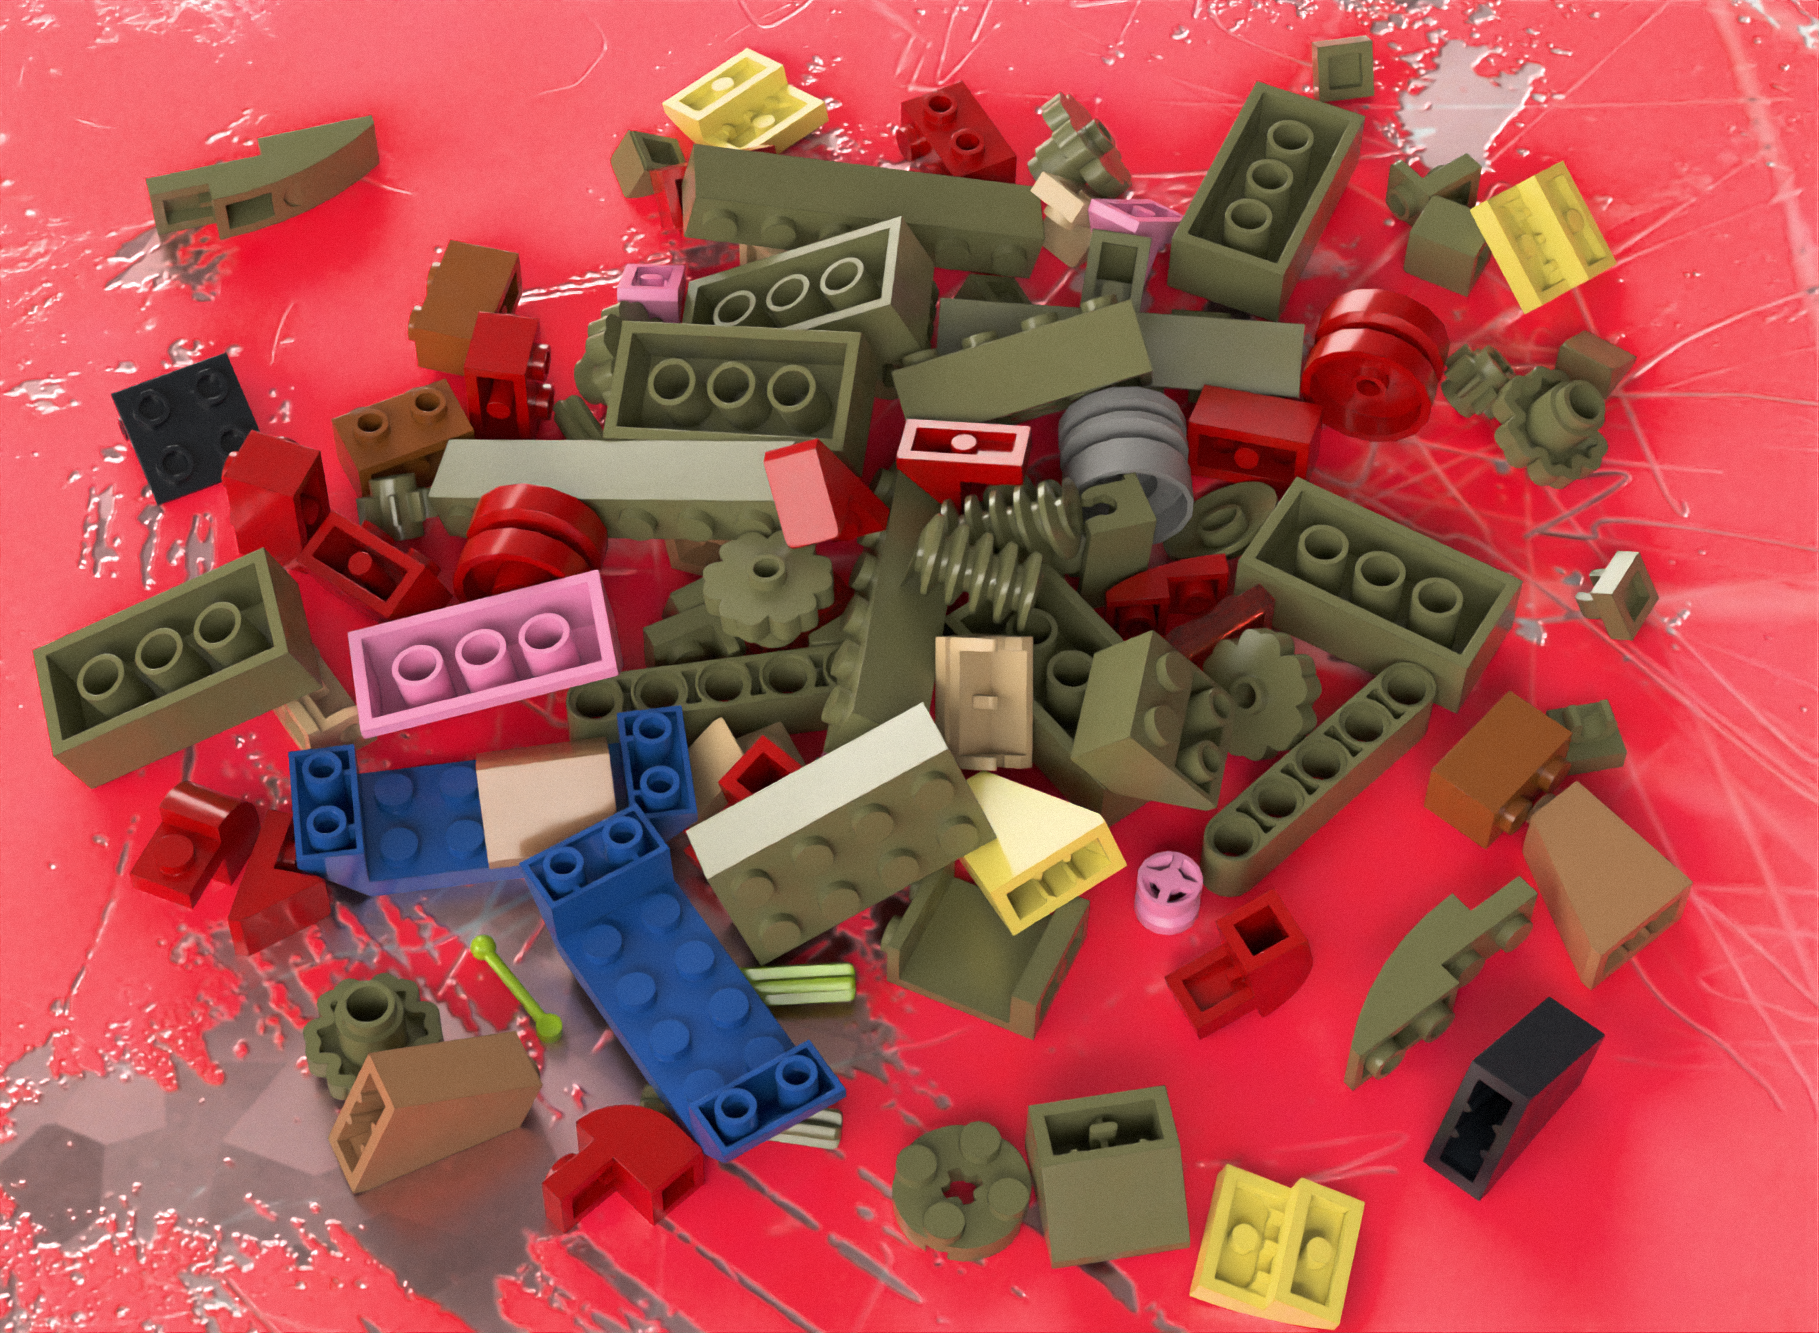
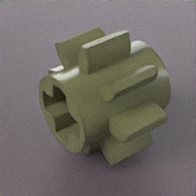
[1440,344,1516,420]
[356,473,437,541]

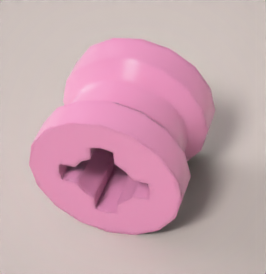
[1134,851,1203,935]

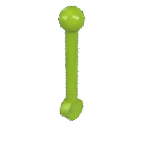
[470,934,563,1043]

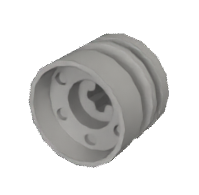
[1058,386,1194,545]

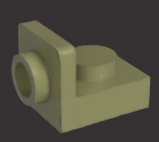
[1385,153,1482,227]
[643,603,746,668]

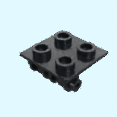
[111,352,260,506]

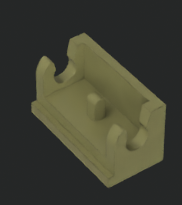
[1068,472,1157,609]

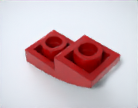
[1103,553,1229,639]

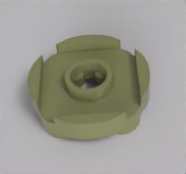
[892,1121,1032,1262]

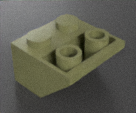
[1070,630,1238,811]
[1025,1085,1191,1269]

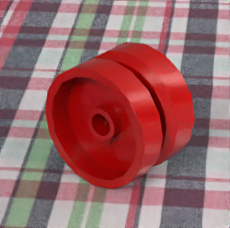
[1300,289,1450,442]
[452,483,608,604]

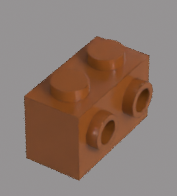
[408,240,523,376]
[331,378,475,498]
[1424,690,1573,850]

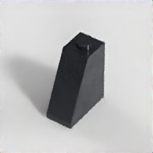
[1423,997,1606,1201]

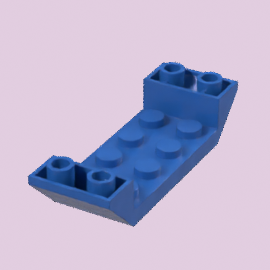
[288,705,698,897]
[519,803,847,1163]

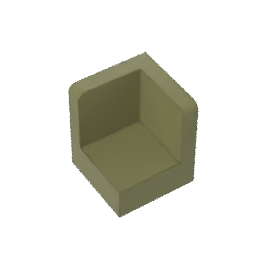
[1403,195,1492,297]

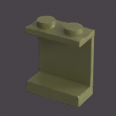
[880,861,1090,1040]

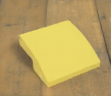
[662,48,829,154]
[1469,160,1617,315]
[1189,1164,1365,1330]

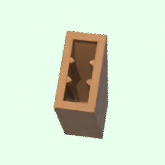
[1522,781,1693,990]
[328,1031,543,1193]

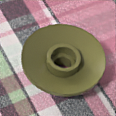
[1163,481,1279,561]

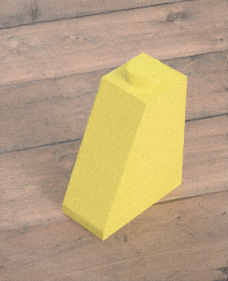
[959,770,1127,936]

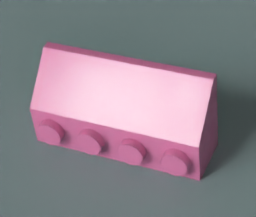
[347,569,624,739]

